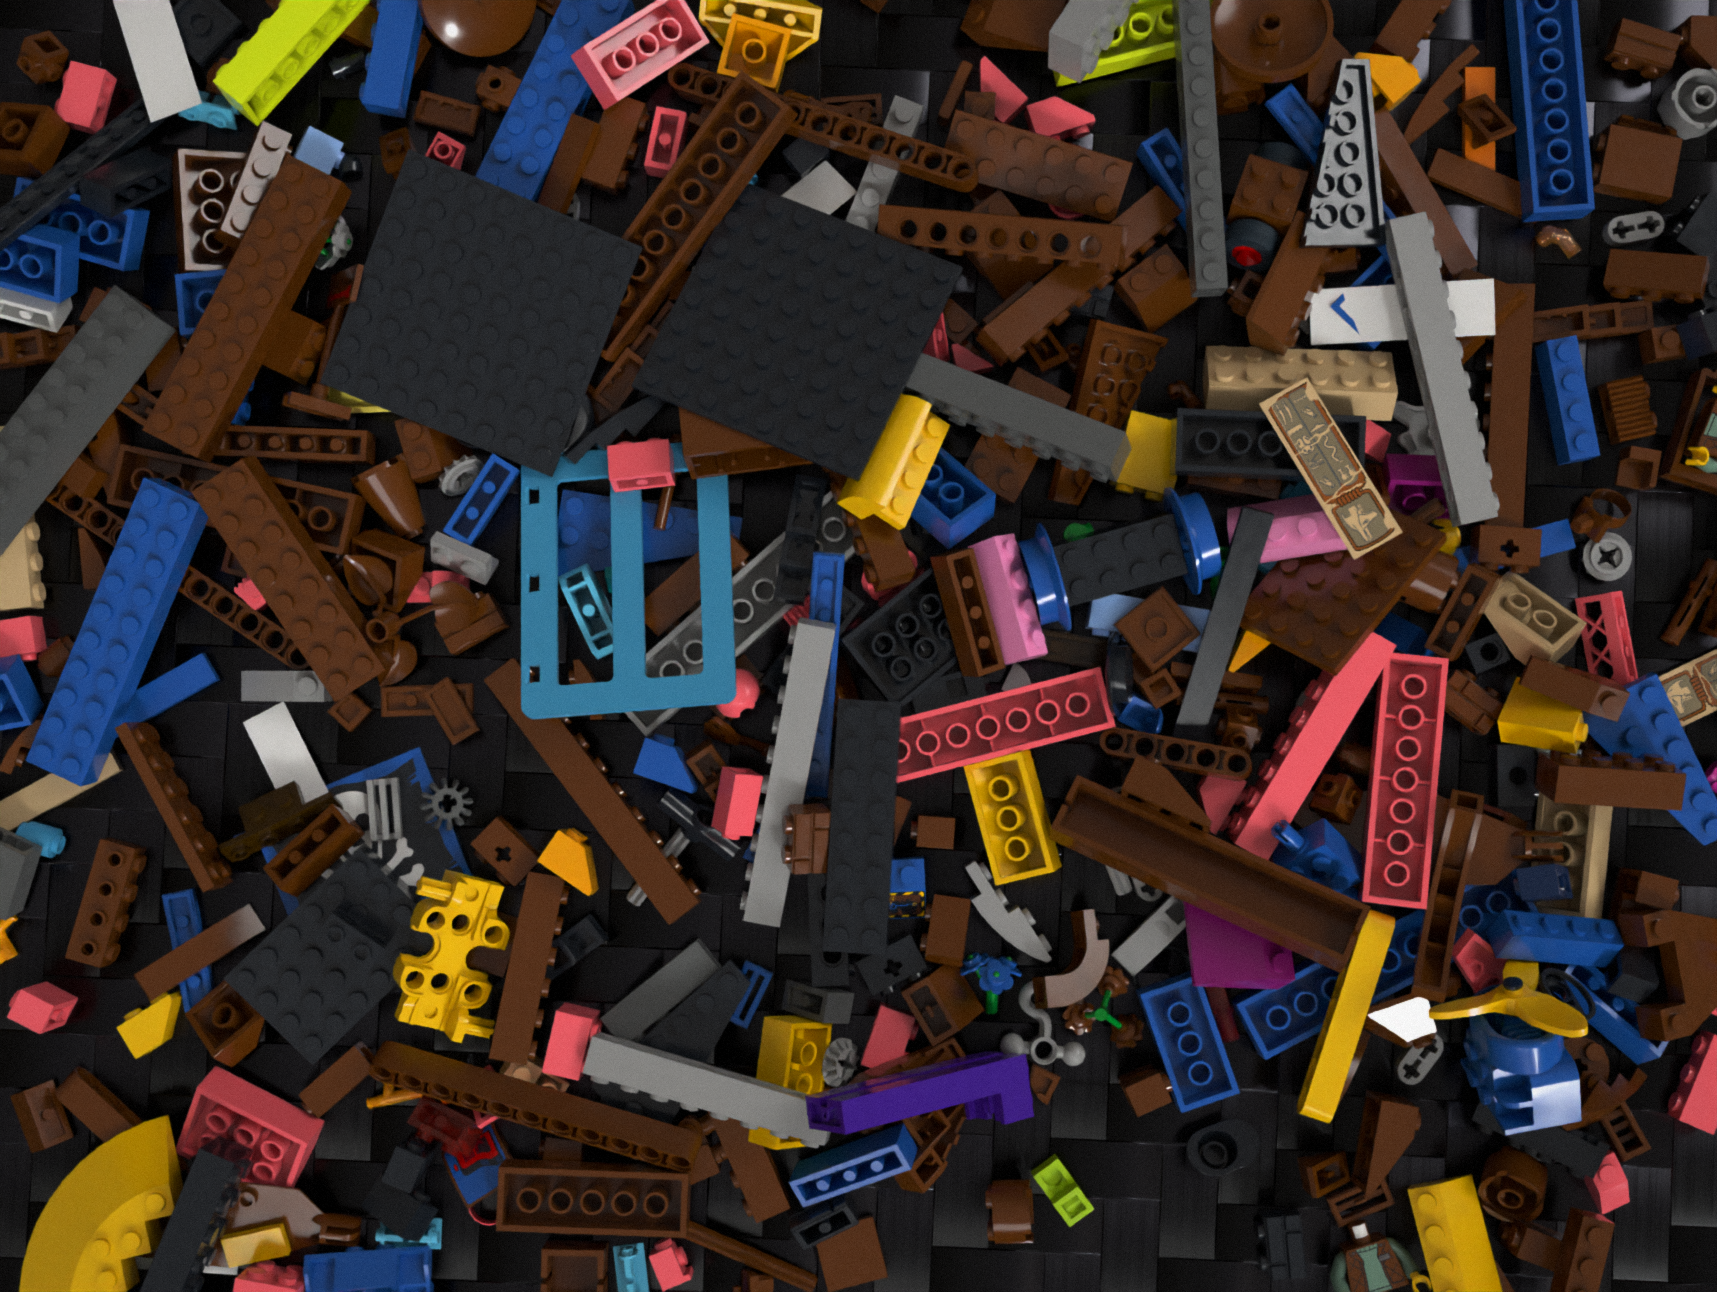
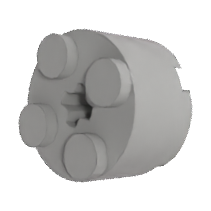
[1657,68,1717,140]

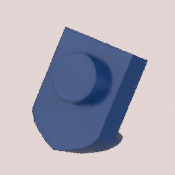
[1116,692,1163,734]

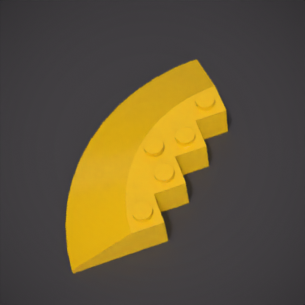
[19,1115,183,1292]

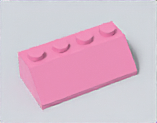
[1227,494,1347,564]
[968,533,1048,665]

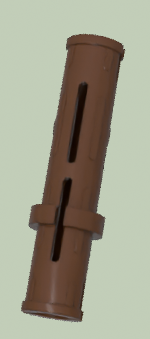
[1660,558,1717,647]
[1174,686,1269,715]

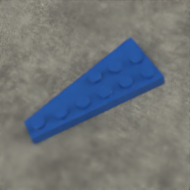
[558,489,743,577]
[1582,671,1717,846]

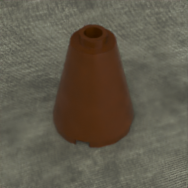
[350,452,426,540]

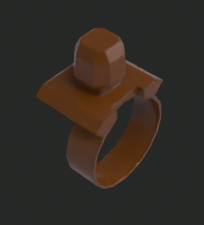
[1570,488,1632,544]

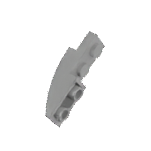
[964,859,1052,963]
[1111,895,1186,976]

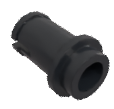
[328,47,366,80]

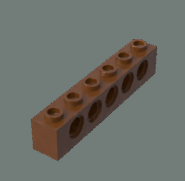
[182,425,376,466]

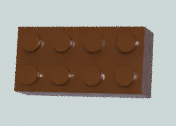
[964,367,1072,507]
[1535,750,1686,811]

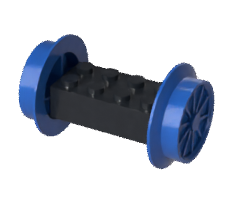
[1017,487,1222,631]

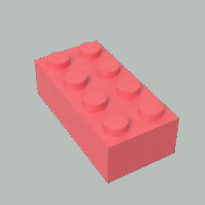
[571,0,710,110]

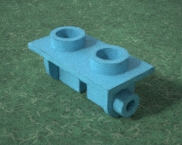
[178,90,240,130]
[375,1218,442,1249]
[613,1242,650,1292]

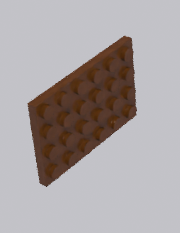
[1240,508,1447,676]

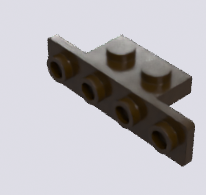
[219,780,344,862]

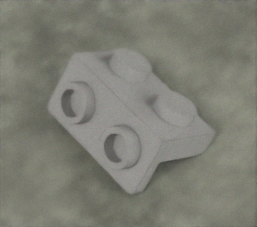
[430,531,499,585]

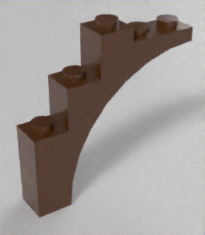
[1411,789,1485,1003]

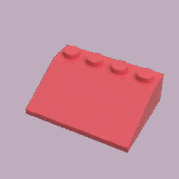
[176,1066,325,1188]

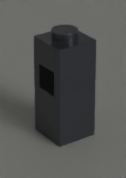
[912,671,991,714]

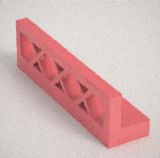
[1575,591,1638,686]

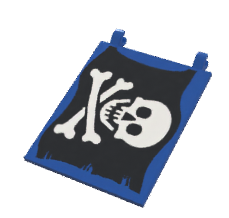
[233,747,472,916]

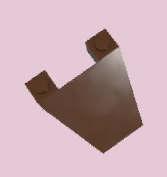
[1618,908,1717,1042]
[848,1037,966,1193]

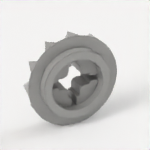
[438,455,484,496]
[1581,532,1632,581]
[822,1038,860,1088]

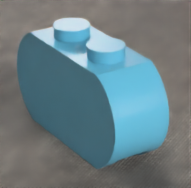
[558,563,613,659]

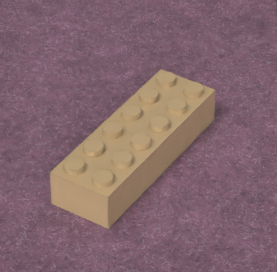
[1202,345,1398,421]

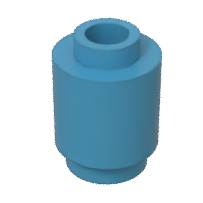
[15,821,66,858]

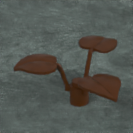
[343,554,479,687]

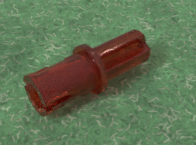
[1206,987,1240,1043]

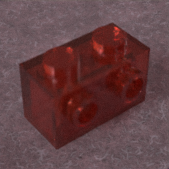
[407,1095,484,1158]

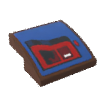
[441,1121,513,1209]

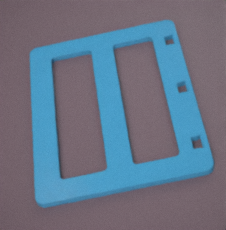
[521,442,737,719]

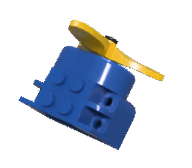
[1428,959,1588,1136]

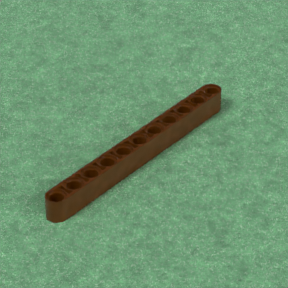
[668,63,979,192]
[45,481,312,671]
[368,1041,702,1173]

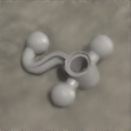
[1000,981,1085,1066]

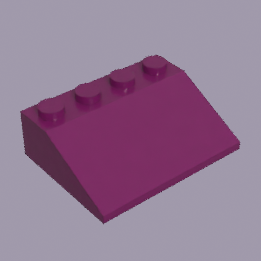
[1183,858,1295,990]

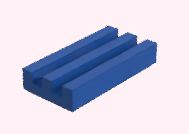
[730,959,774,1029]

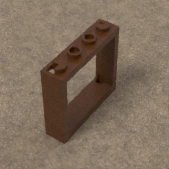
[1658,367,1717,495]

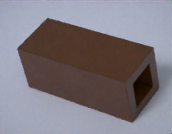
[298,1041,375,1118]

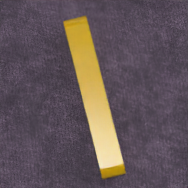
[1297,909,1396,1123]

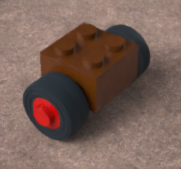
[1225,142,1309,272]

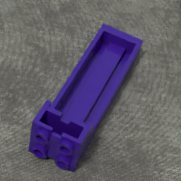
[805,1050,1034,1135]

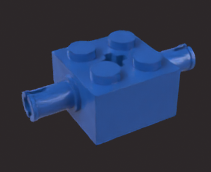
[1271,818,1363,901]

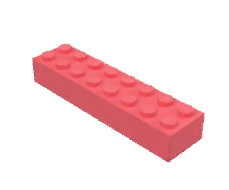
[1226,632,1397,860]
[1358,653,1449,909]
[898,667,1116,783]

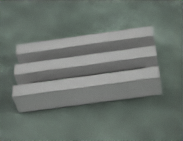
[366,777,403,841]

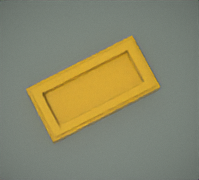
[221,1222,291,1268]

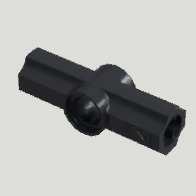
[655,786,744,862]

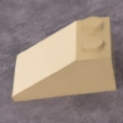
[1484,571,1587,665]

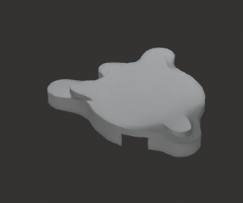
[1393,401,1480,455]

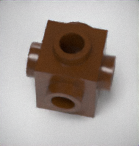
[16,30,69,85]
[475,65,522,113]
[1227,269,1266,317]
[1215,707,1262,756]
[1310,773,1364,825]

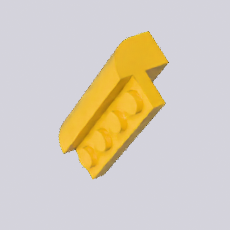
[837,394,950,530]

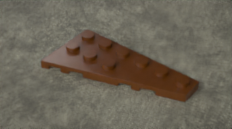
[1047,319,1169,506]

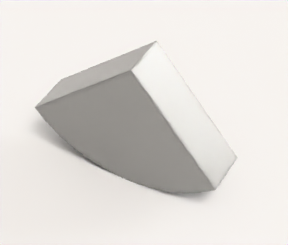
[1001,663,1031,691]

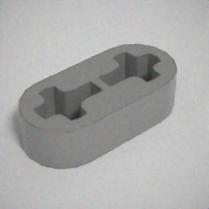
[1602,211,1664,247]
[1394,1034,1444,1085]

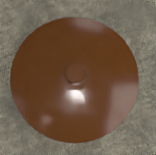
[417,0,537,57]
[1210,0,1334,83]

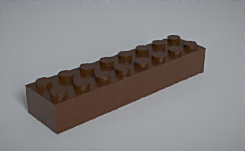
[106,443,367,556]
[191,455,396,702]

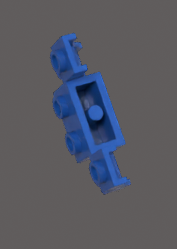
[303,1244,434,1292]

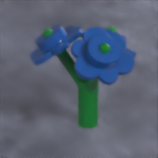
[959,952,1022,1014]

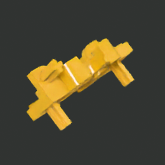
[393,869,510,1043]

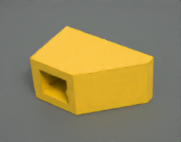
[116,991,182,1059]

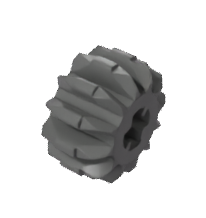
[420,778,473,831]

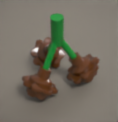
[1062,966,1144,1049]

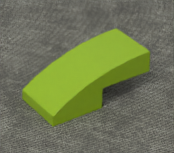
[1031,1154,1094,1227]

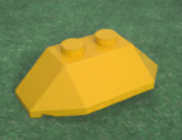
[698,0,823,62]

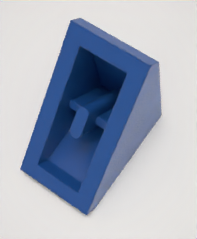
[1373,612,1435,657]

